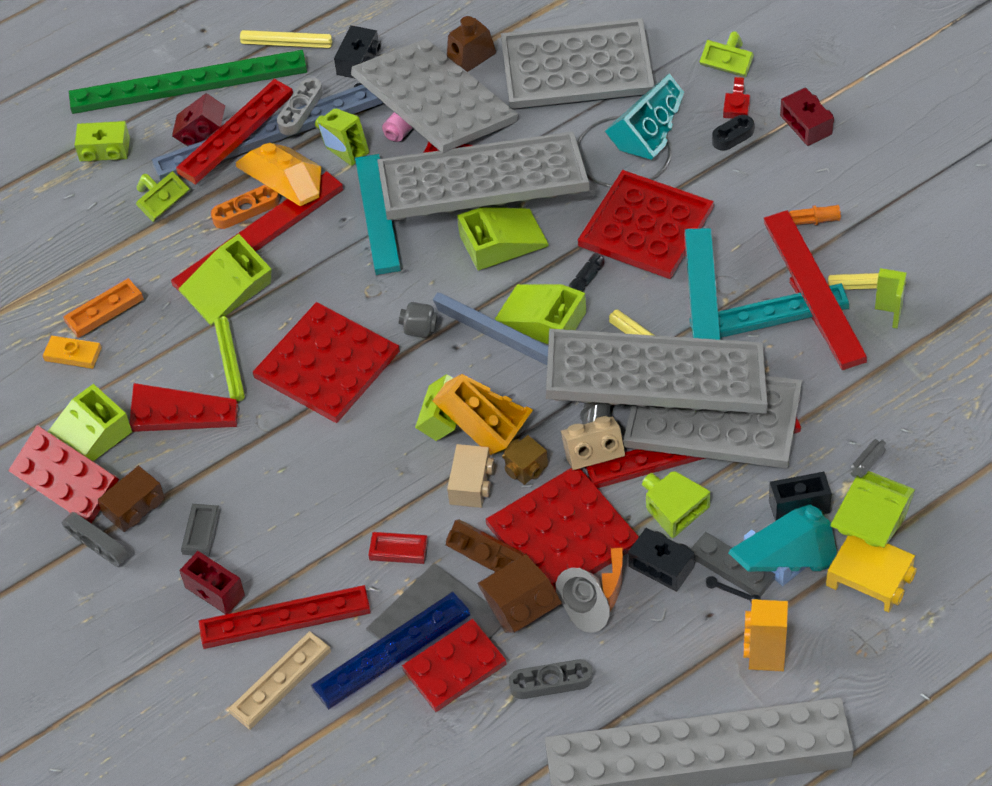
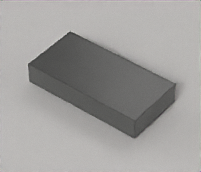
[181,503,220,557]

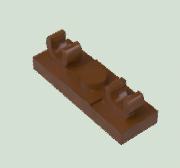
[445,519,529,572]

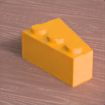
[432,374,533,455]
[743,599,788,671]

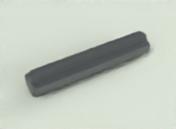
[850,439,886,478]

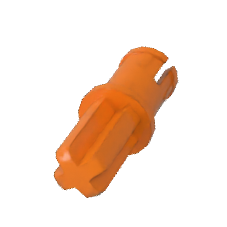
[789,204,841,226]

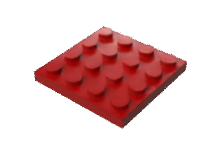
[578,170,714,279]
[252,302,400,423]
[486,468,639,592]

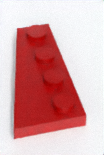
[129,383,238,432]

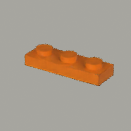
[63,278,144,338]

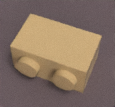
[447,444,494,508]

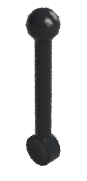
[706,576,761,604]

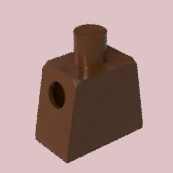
[447,16,496,72]

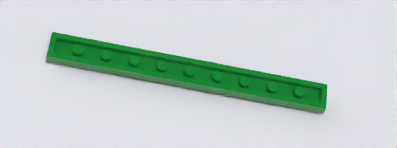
[69,49,307,114]

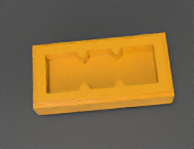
[43,335,102,369]

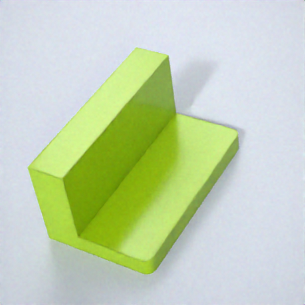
[875,268,907,329]

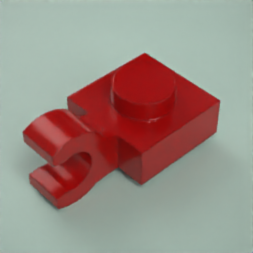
[723,77,750,119]

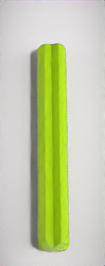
[214,316,245,402]

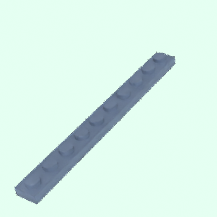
[152,85,384,181]

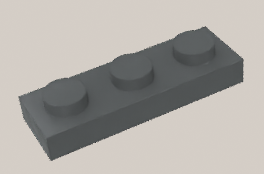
[691,532,775,598]

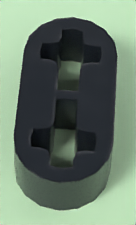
[712,115,754,151]

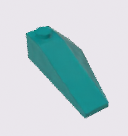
[605,73,684,160]
[728,504,837,572]

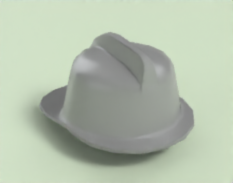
[556,568,610,633]

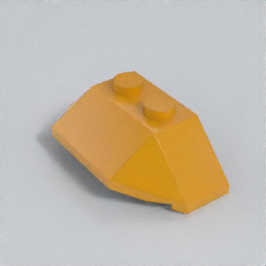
[235,143,321,206]

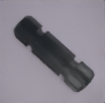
[569,253,605,292]

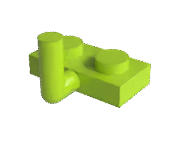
[699,31,754,77]
[136,171,190,222]

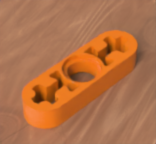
[211,185,280,229]

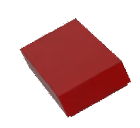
[368,532,428,564]

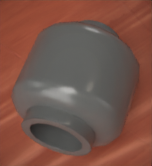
[398,302,438,338]

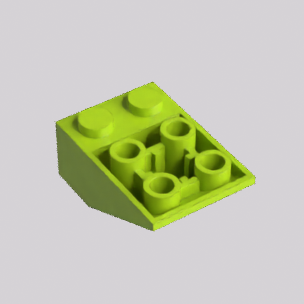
[457,207,549,271]
[179,234,272,326]
[494,284,586,344]
[48,383,132,461]
[831,471,915,548]

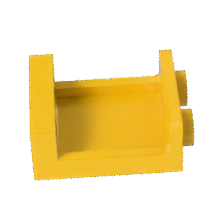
[826,535,917,613]

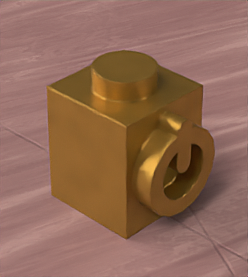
[502,435,548,485]

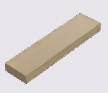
[228,631,331,730]

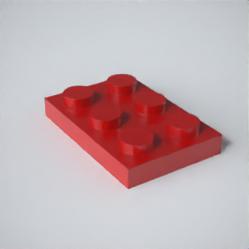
[402,618,507,712]

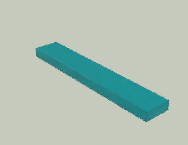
[355,154,401,275]
[684,228,720,340]
[689,283,849,338]

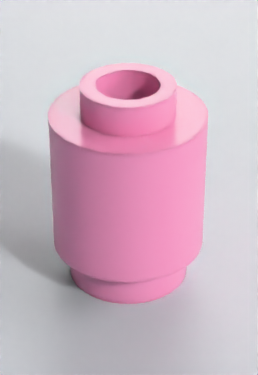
[382,112,413,142]

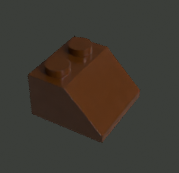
[477,554,562,633]

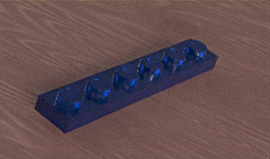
[311,592,470,710]

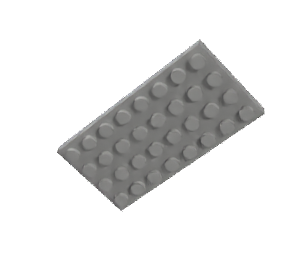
[378,132,589,220]
[546,329,767,414]

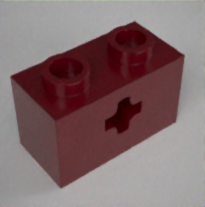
[780,87,834,146]
[172,93,225,146]
[179,551,245,614]

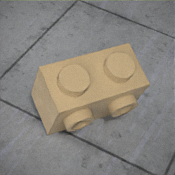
[561,416,625,470]

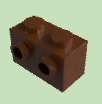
[97,465,165,532]

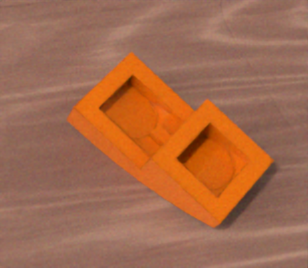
[602,548,623,612]

